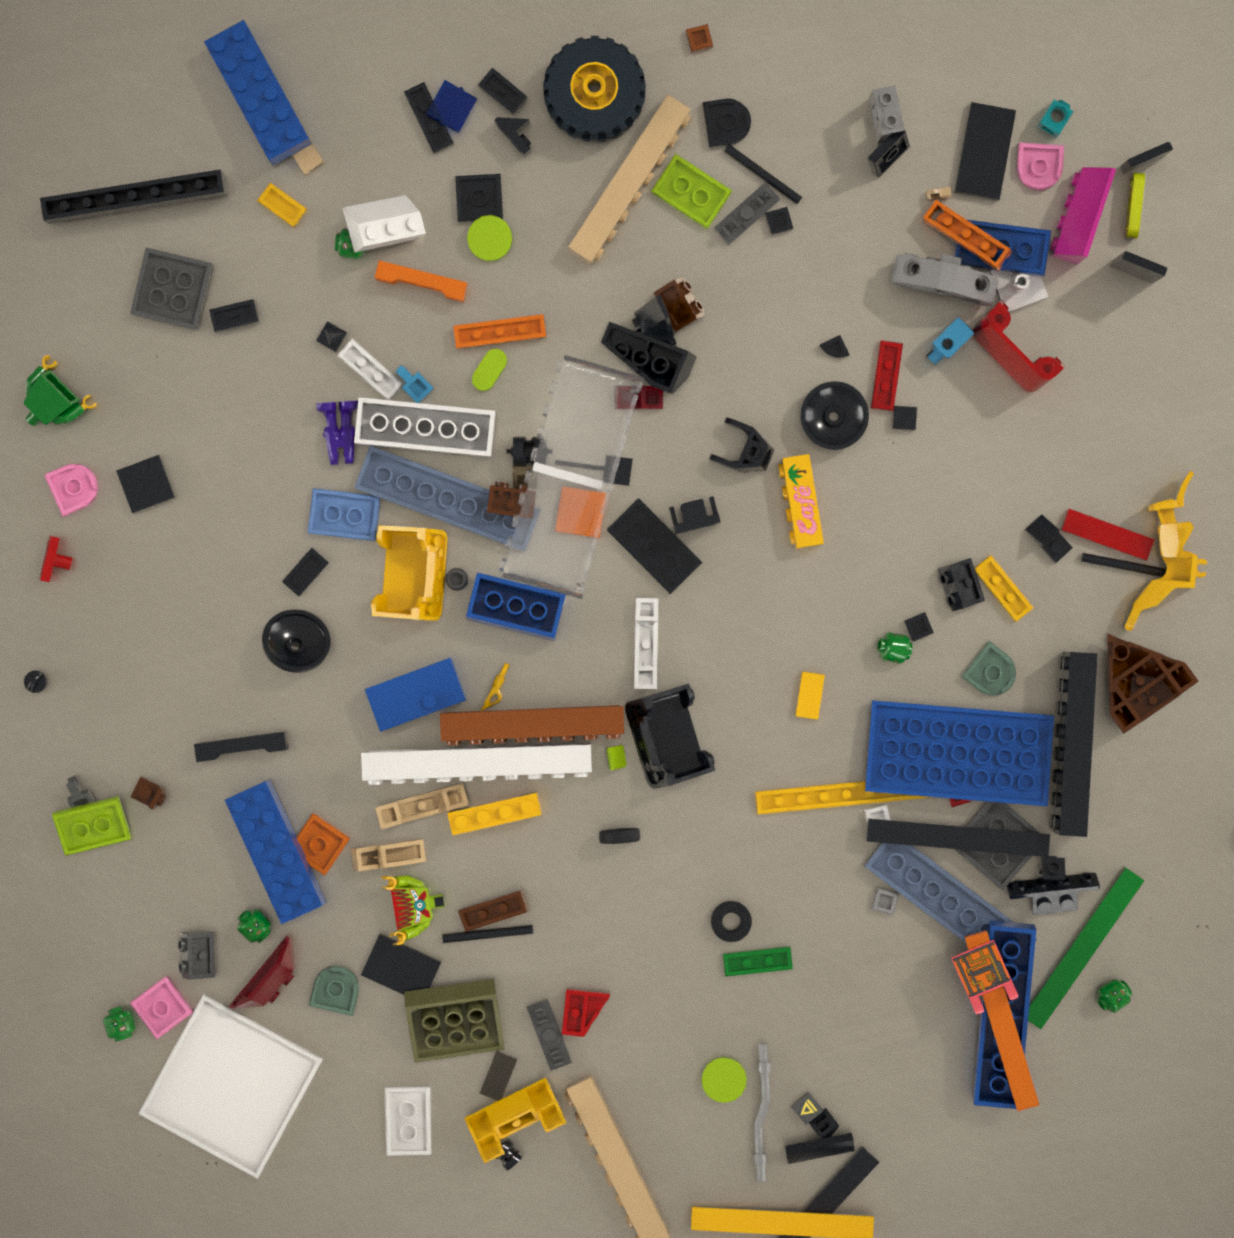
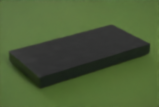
[954,102,1016,201]
[607,498,703,594]

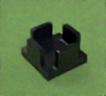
[669,496,721,535]

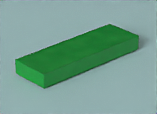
[723,946,793,977]

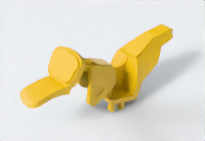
[1124,470,1207,631]

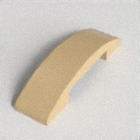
[375,783,469,829]

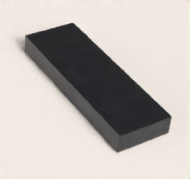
[404,82,454,154]
[785,1133,855,1164]

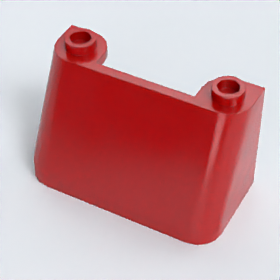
[973,300,1065,392]

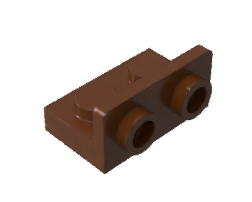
[653,277,705,332]
[487,481,536,519]

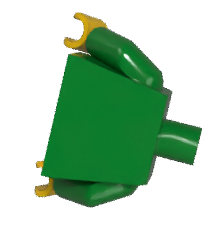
[24,355,96,426]

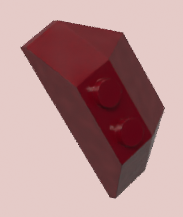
[229,934,296,1009]

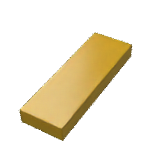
[975,555,1033,622]

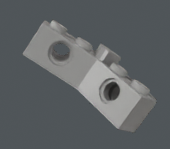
[891,253,999,306]

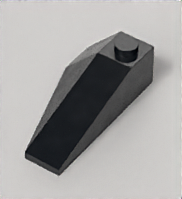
[632,295,677,346]
[601,322,697,394]

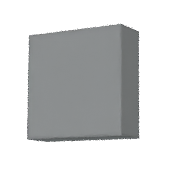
[871,887,899,916]

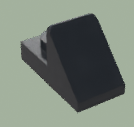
[494,117,531,158]
[1025,514,1073,563]

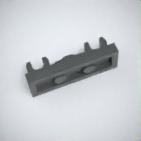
[714,183,780,245]
[527,998,572,1071]

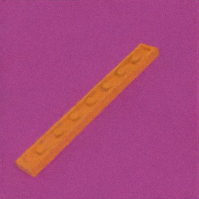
[965,930,1039,1111]

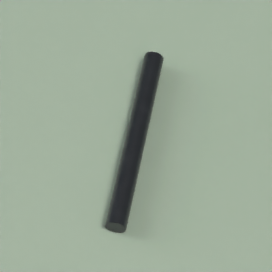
[724,144,803,204]
[1081,553,1167,577]
[442,925,533,943]

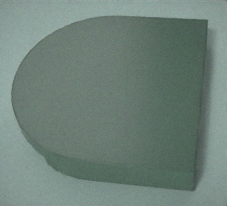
[961,641,1016,695]
[309,965,359,1016]

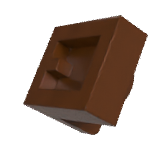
[131,776,167,810]

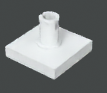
[989,270,1048,312]

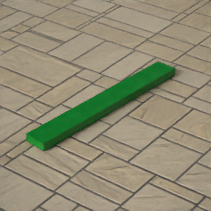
[1028,867,1145,1029]

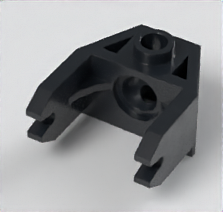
[709,417,775,473]

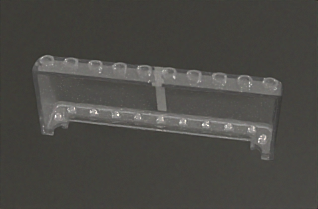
[499,355,644,599]

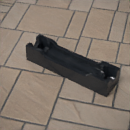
[194,731,289,762]

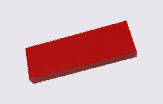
[871,340,903,411]

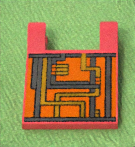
[951,939,1018,1014]

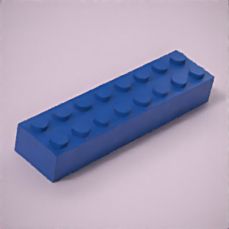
[973,920,1036,1109]

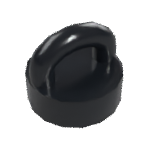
[24,670,48,693]

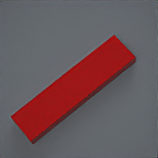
[1061,509,1155,561]

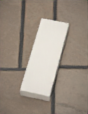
[337,339,403,400]

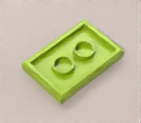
[651,153,732,230]
[52,796,132,856]

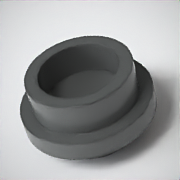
[445,568,468,591]

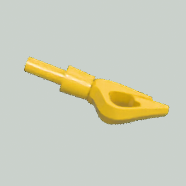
[480,662,510,711]

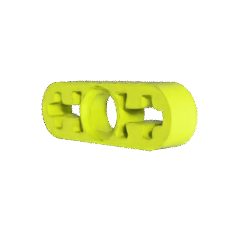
[1125,172,1145,239]

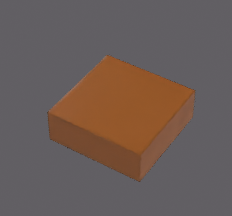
[686,24,713,53]

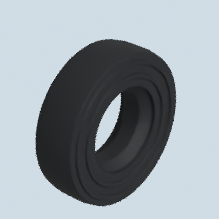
[599,828,640,844]
[711,901,752,942]

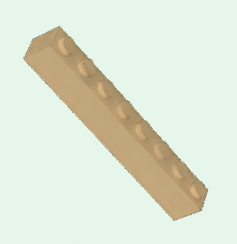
[568,94,692,264]
[565,1074,671,1238]

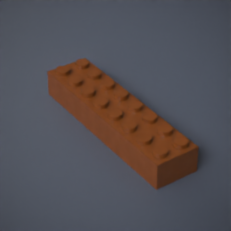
[440,705,625,745]

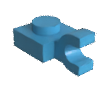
[396,365,434,403]

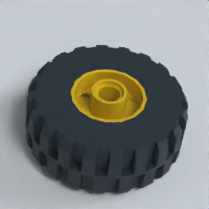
[543,36,646,142]

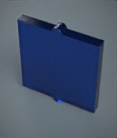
[426,80,478,133]

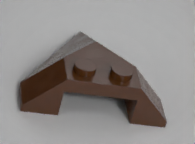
[1107,633,1199,734]

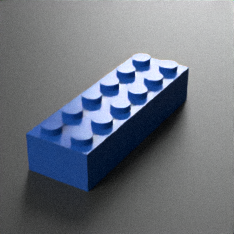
[204,20,312,166]
[225,779,327,924]

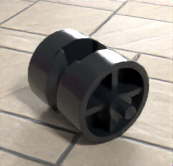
[507,437,552,466]

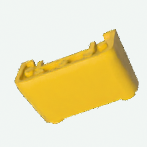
[371,525,448,621]

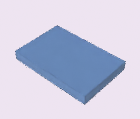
[308,488,381,541]

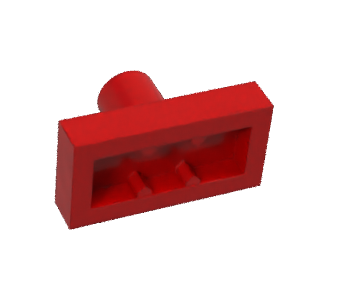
[39,535,72,582]

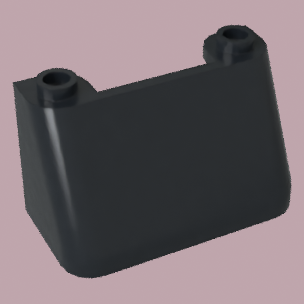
[625,684,716,789]

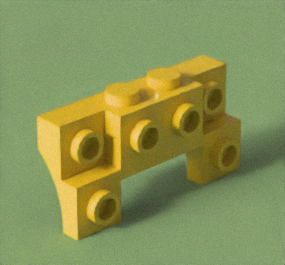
[464,1077,567,1163]

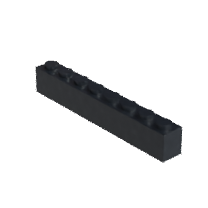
[40,169,228,224]

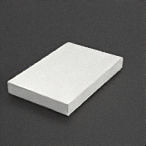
[385,1086,432,1156]

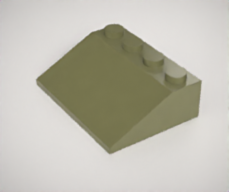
[404,979,505,1063]

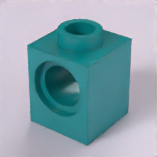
[1037,99,1074,138]

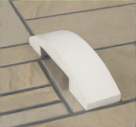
[634,598,659,689]

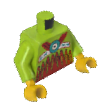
[381,875,445,946]

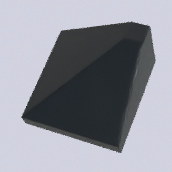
[809,1108,839,1139]

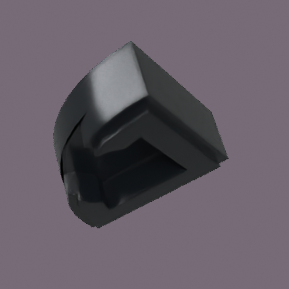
[819,335,850,358]

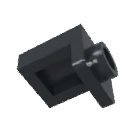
[1038,856,1066,881]

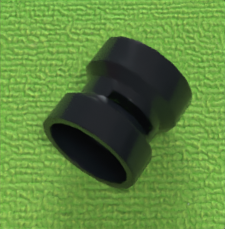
[496,1139,524,1171]

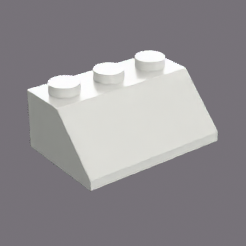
[342,195,426,252]

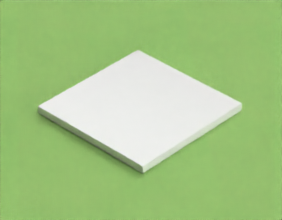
[138,993,323,1179]

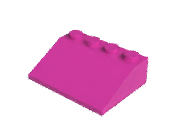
[1050,167,1116,265]

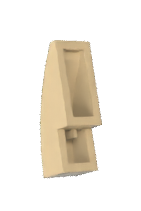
[350,839,426,872]

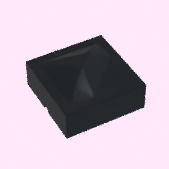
[316,321,347,353]

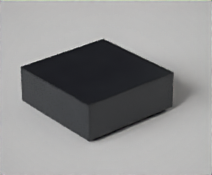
[765,207,793,235]
[892,406,917,430]
[904,612,934,642]

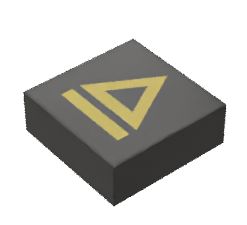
[791,1092,823,1125]

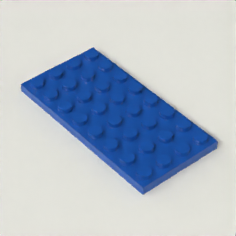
[865,700,1054,807]

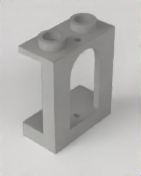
[868,85,905,144]

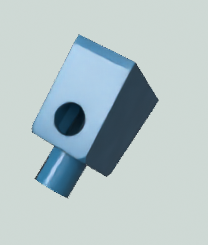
[926,316,975,365]

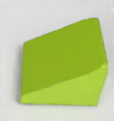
[606,745,627,770]

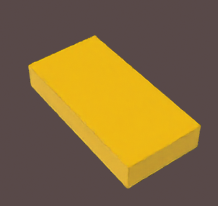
[257,183,307,228]
[795,671,825,720]

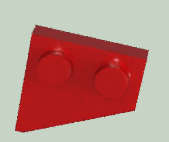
[561,988,610,1037]

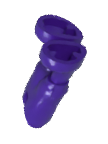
[316,401,358,465]

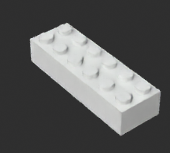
[354,397,496,458]

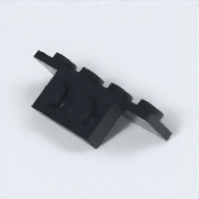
[1006,873,1100,915]

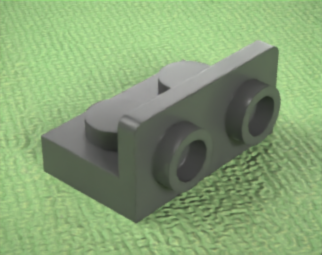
[178,931,215,980]

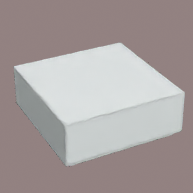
[864,804,890,824]

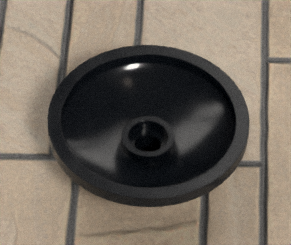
[800,381,869,450]
[262,610,331,673]

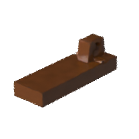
[458,889,530,932]

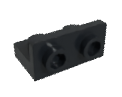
[938,558,985,611]

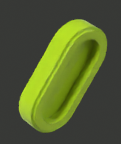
[472,349,507,391]

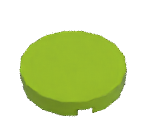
[467,215,513,261]
[701,1056,747,1103]

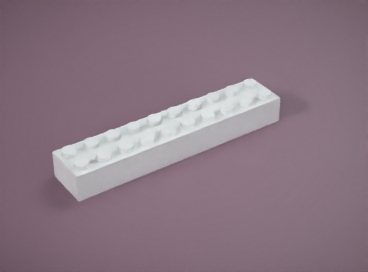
[361,743,592,785]

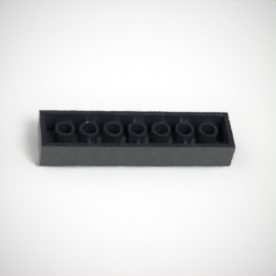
[1050,651,1098,837]

